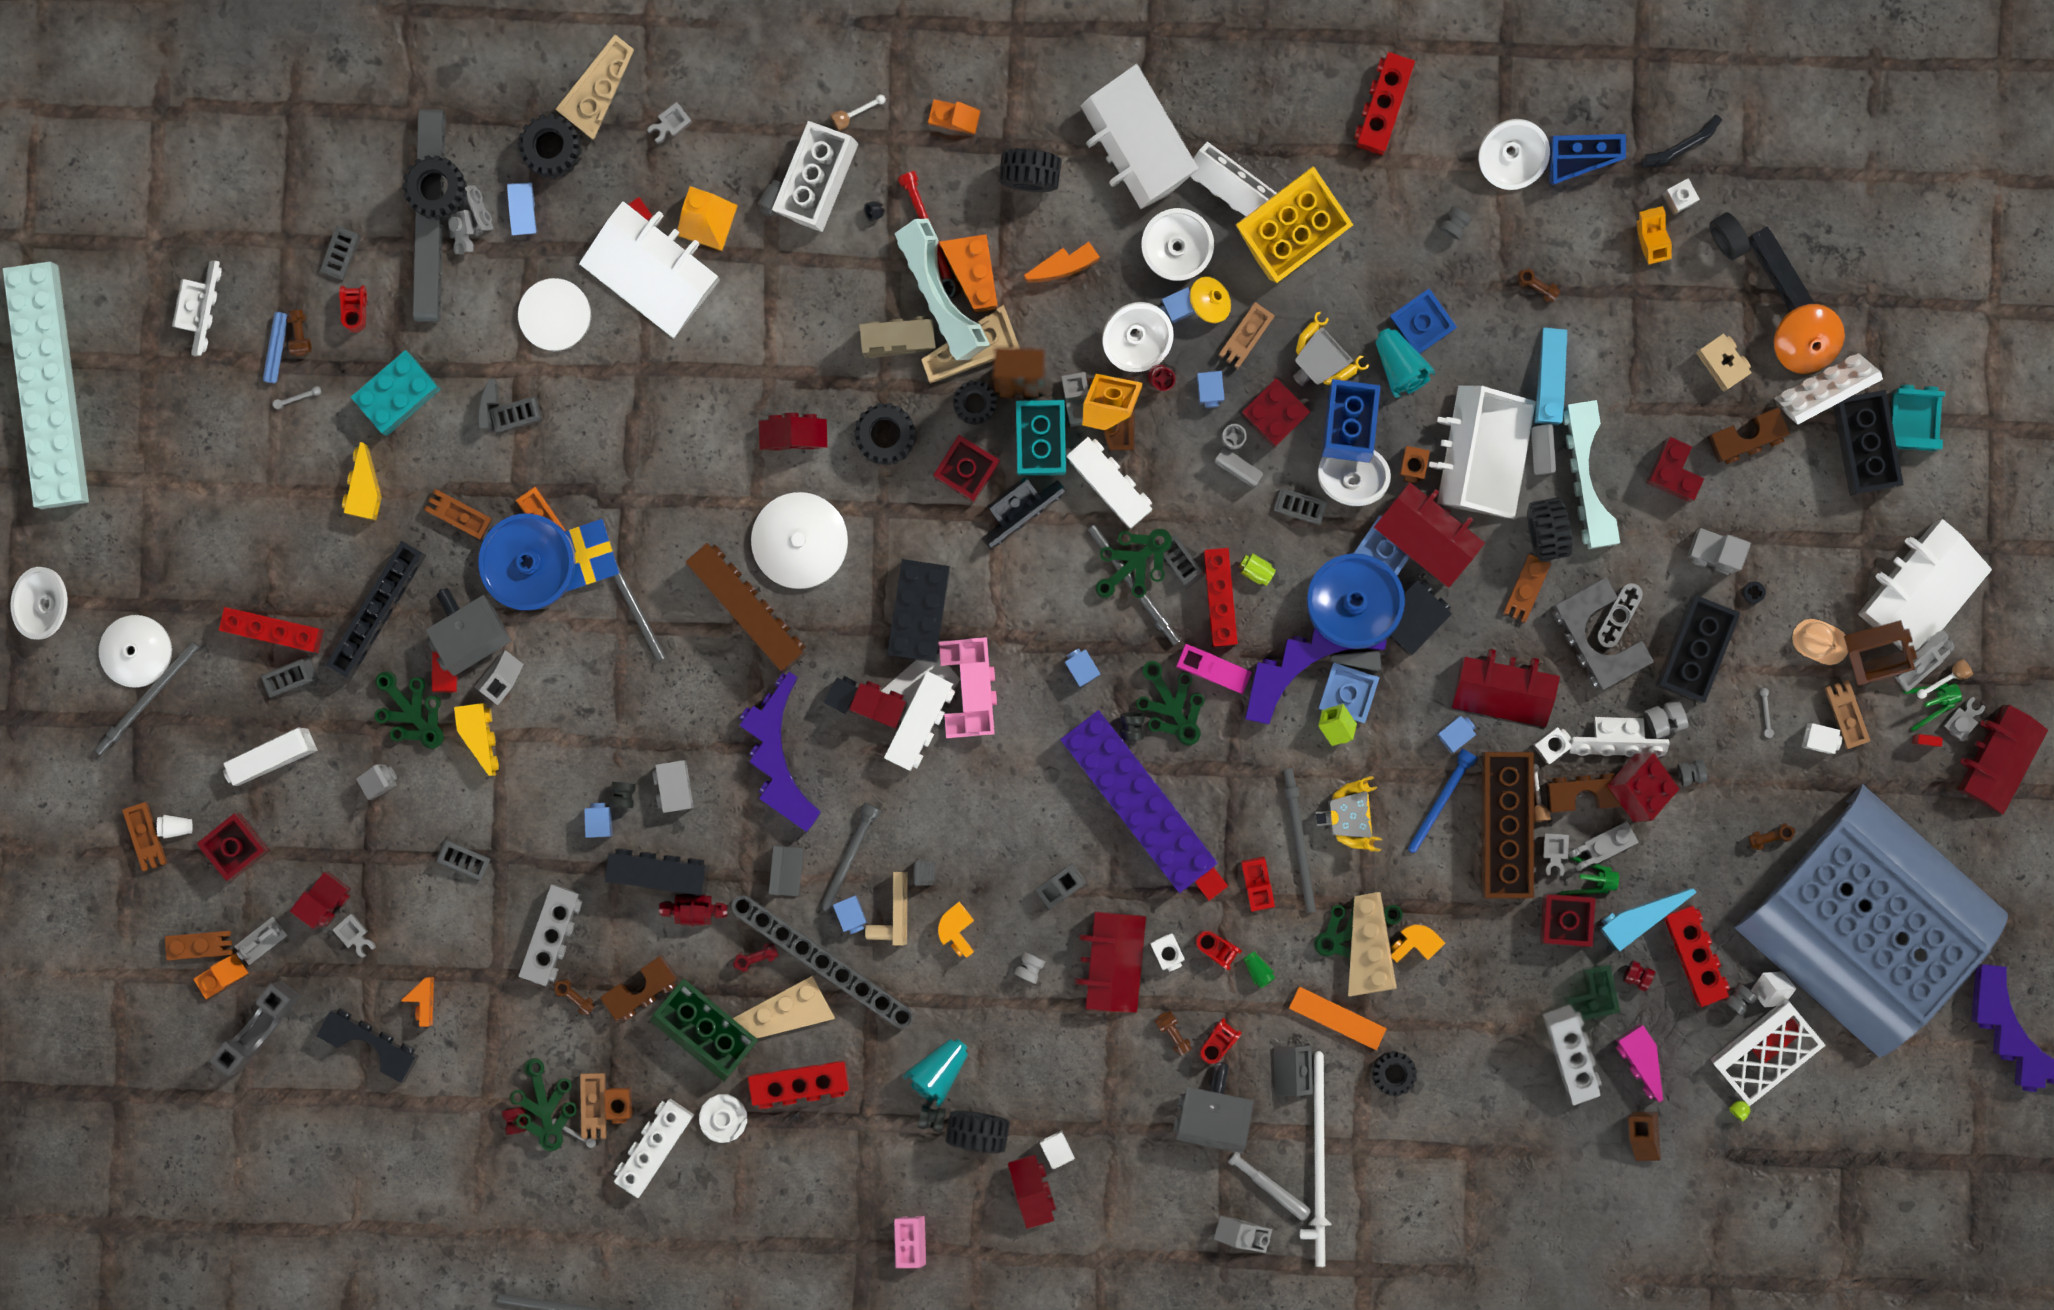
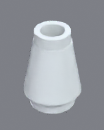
[157,815,193,839]

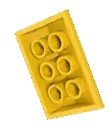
[1236,166,1353,283]

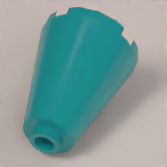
[1376,328,1436,398]
[903,1039,968,1107]

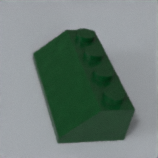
[650,978,758,1082]

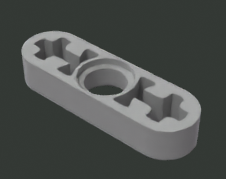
[1596,583,1643,648]

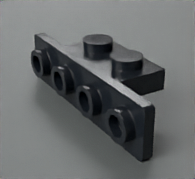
[981,477,1066,548]

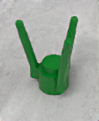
[1903,683,1962,731]
[1558,856,1619,896]

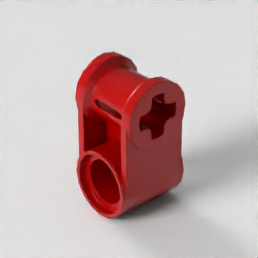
[339,285,367,333]
[1195,930,1242,971]
[1199,1017,1242,1064]

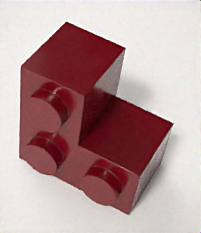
[759,412,828,451]
[1646,437,1705,503]
[849,680,907,729]
[290,871,351,929]
[1008,1155,1056,1229]

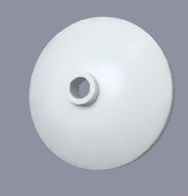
[1478,119,1550,190]
[1142,208,1214,281]
[1102,302,1173,372]
[1318,450,1391,506]
[11,567,68,640]
[99,615,172,687]

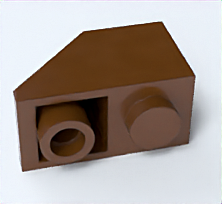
[1628,1112,1661,1161]

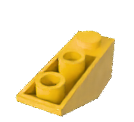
[342,442,382,521]
[454,703,499,776]

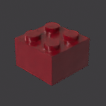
[1241,378,1310,449]
[933,435,1000,503]
[1607,752,1679,822]
[196,813,270,881]
[1540,894,1596,947]

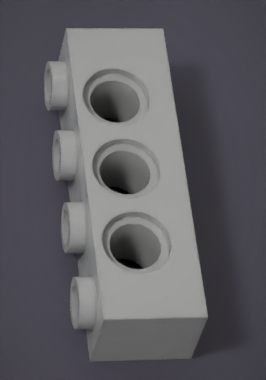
[518,884,583,986]
[1543,1005,1602,1106]

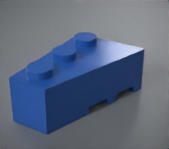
[1549,134,1626,185]

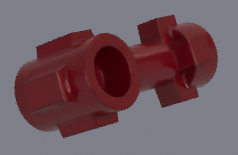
[733,943,779,972]

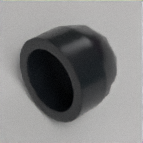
[864,201,885,221]
[942,278,961,298]

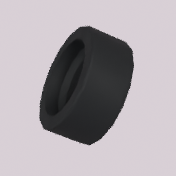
[1709,212,1750,260]

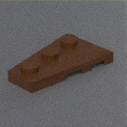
[1086,378,1135,451]

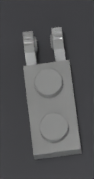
[1894,630,1955,692]
[1568,821,1639,871]

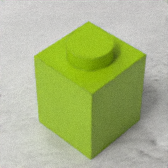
[1318,704,1357,746]

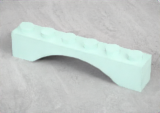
[894,219,990,361]
[1563,400,1620,549]

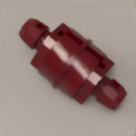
[659,894,728,927]

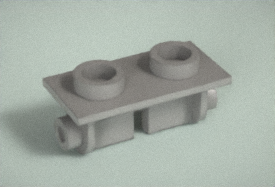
[459,186,494,236]
[234,917,288,965]

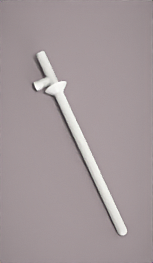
[1300,1051,1332,1267]

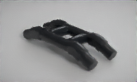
[1641,114,1722,168]

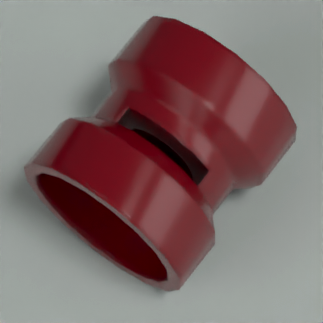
[1147,364,1176,391]
[1622,960,1655,992]
[501,1106,527,1135]

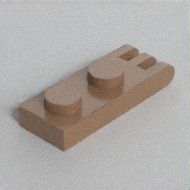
[1218,302,1275,369]
[1825,680,1870,749]
[580,1073,607,1139]

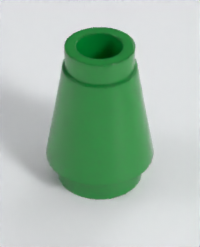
[1243,951,1276,989]

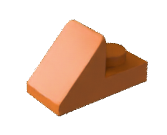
[928,99,980,134]
[193,953,249,999]
[401,977,434,1027]

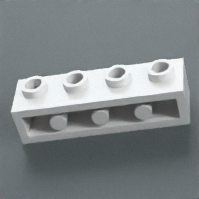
[1191,142,1276,216]
[1066,437,1152,530]
[884,671,955,771]
[614,1099,694,1198]

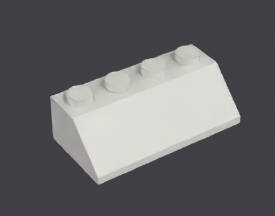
[772,121,858,232]

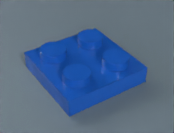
[1389,288,1457,354]

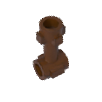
[1516,268,1561,302]
[287,310,312,356]
[1748,823,1796,850]
[554,979,596,1016]
[1155,1010,1192,1056]

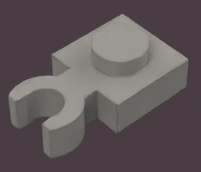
[647,102,692,144]
[448,210,474,254]
[1942,697,1985,742]
[1542,833,1569,876]
[333,914,376,958]

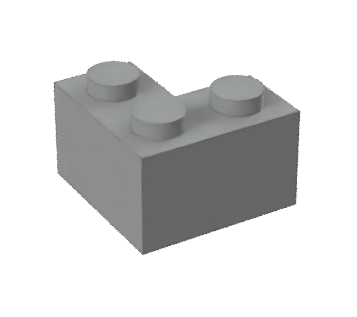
[1687,528,1751,575]

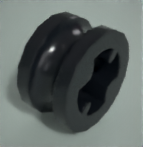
[1743,582,1766,604]

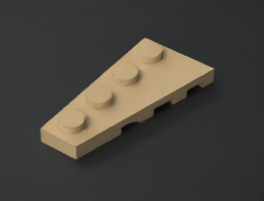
[555,35,634,140]
[921,305,1019,384]
[1348,892,1397,996]
[733,976,835,1038]

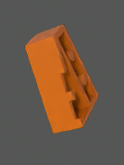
[939,234,998,313]

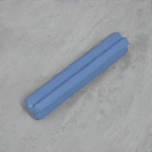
[263,312,288,383]

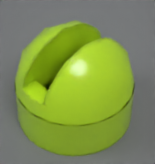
[1728,1101,1750,1122]

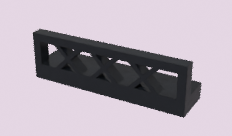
[1748,226,1815,312]

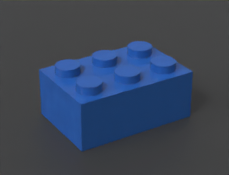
[1322,379,1380,463]

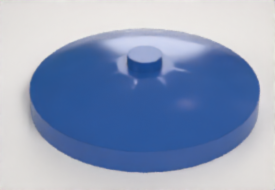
[478,514,576,611]
[1307,554,1405,649]

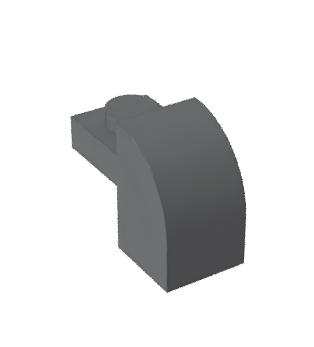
[1035,863,1087,909]

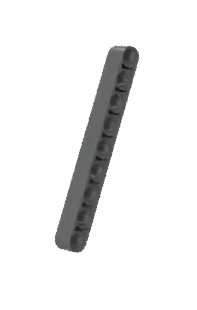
[413,109,446,322]
[731,895,913,1028]

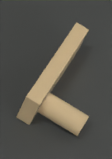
[865,872,908,945]

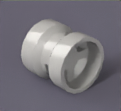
[1221,424,1246,450]
[1014,952,1046,984]

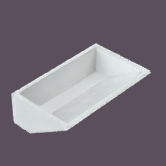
[1080,64,1199,209]
[579,201,720,338]
[1429,386,1536,520]
[1858,519,1992,652]

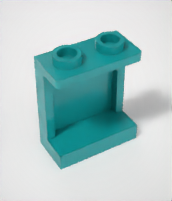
[1891,385,1945,452]

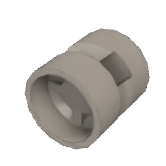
[1645,699,1689,739]

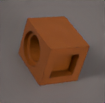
[1398,446,1430,484]
[604,1087,633,1124]

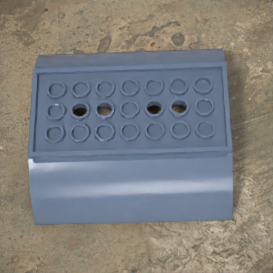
[1734,784,2008,1058]

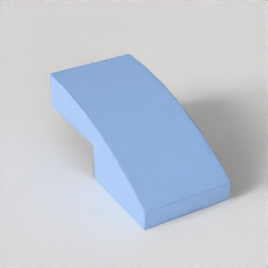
[507,182,537,235]

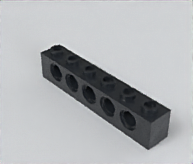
[326,541,427,679]

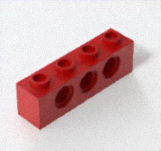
[1354,52,1415,155]
[1203,548,1238,648]
[219,607,324,653]
[1664,905,1730,1007]
[748,1060,850,1109]

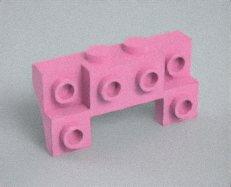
[939,637,997,738]

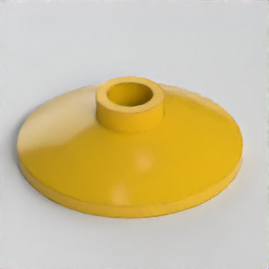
[1190,277,1231,323]

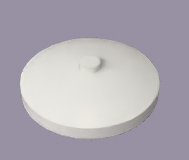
[751,492,848,589]

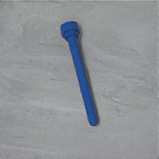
[1408,748,1478,853]

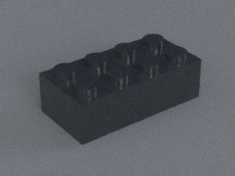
[1833,390,1904,496]
[887,559,950,663]
[1655,595,1741,704]
[605,848,710,895]

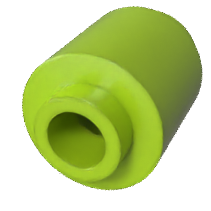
[1238,553,1276,586]

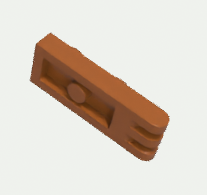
[424,489,493,540]
[1503,554,1551,623]
[122,802,167,872]
[165,931,233,960]

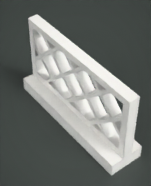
[1710,999,1826,1106]

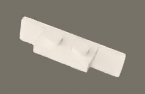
[172,260,221,356]
[1570,717,1669,757]

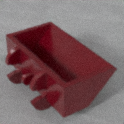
[1374,483,1485,588]
[1452,649,1560,728]
[1957,705,2048,815]
[1075,911,1146,1013]

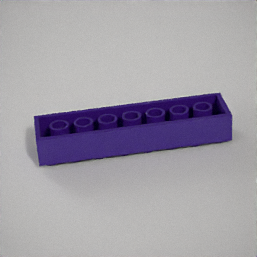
[1060,710,1218,893]

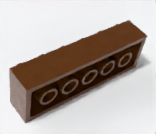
[994,347,1044,399]
[685,543,806,673]
[1482,752,1534,898]

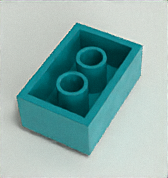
[351,350,442,436]
[1016,400,1066,476]

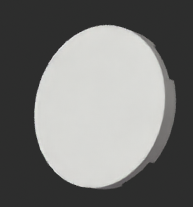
[518,278,591,351]

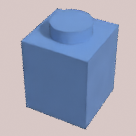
[1159,287,1196,324]
[1197,371,1225,408]
[1065,648,1101,687]
[1436,716,1476,753]
[584,803,613,838]
[833,895,867,934]

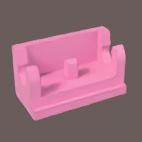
[894,1216,926,1268]

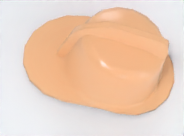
[1792,619,1848,665]

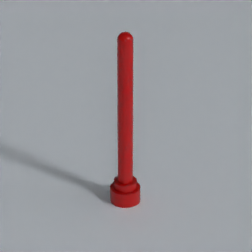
[898,171,952,280]

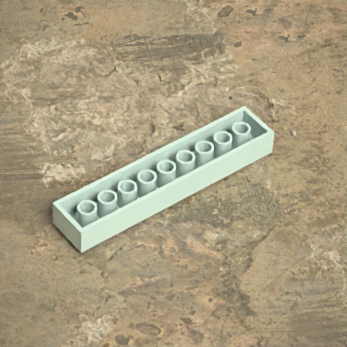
[3,262,89,509]

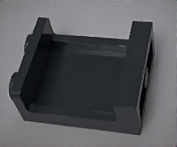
[1389,580,1452,656]

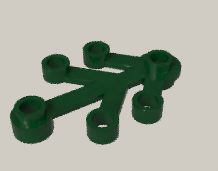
[1096,529,1172,598]
[1136,661,1205,746]
[374,671,444,749]
[1314,895,1403,959]
[509,1058,577,1151]

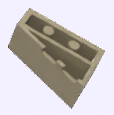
[859,316,936,359]

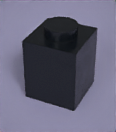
[823,676,858,714]

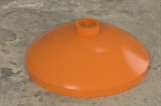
[1774,304,1845,374]

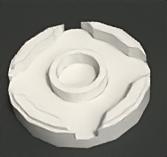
[699,1094,747,1143]

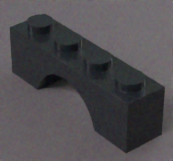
[317,1008,419,1083]

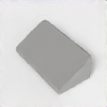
[1531,424,1556,475]
[1214,448,1263,488]

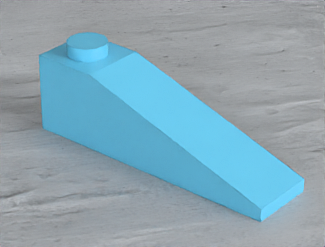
[1534,328,1567,426]
[1598,888,1697,951]

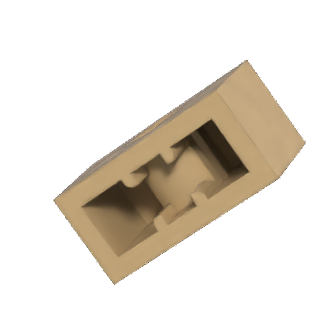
[1696,334,1751,392]

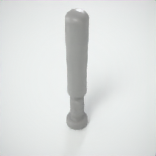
[1228,1152,1311,1220]

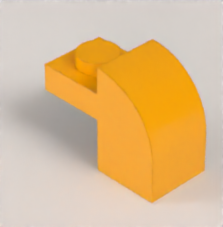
[1636,206,1672,265]
[938,901,974,958]
[1390,924,1445,963]

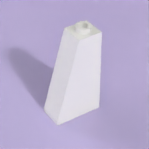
[223,728,318,786]

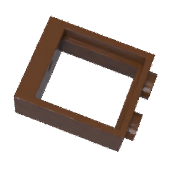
[1844,620,1917,685]

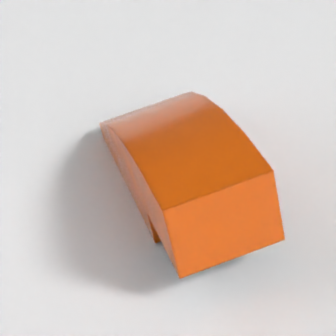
[1024,242,1100,282]

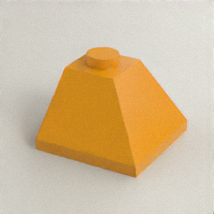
[677,186,738,251]
[1082,374,1142,430]

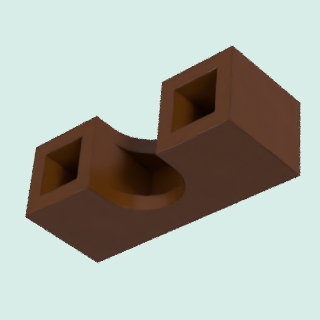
[1707,408,1789,465]
[1546,773,1622,813]
[600,955,679,1022]

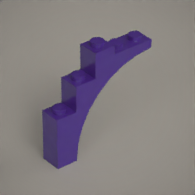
[1245,626,1387,724]
[739,672,822,832]
[1971,964,2054,1092]

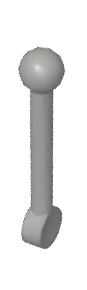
[273,386,321,409]
[1760,688,1774,738]
[552,1118,596,1148]

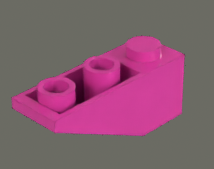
[1176,644,1252,694]
[1615,1024,1663,1102]

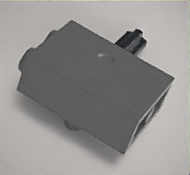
[426,588,512,676]
[1173,1062,1254,1154]

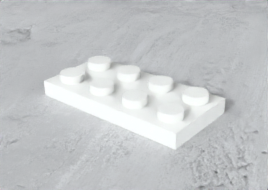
[1774,353,1883,424]

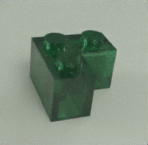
[1564,964,1621,1020]

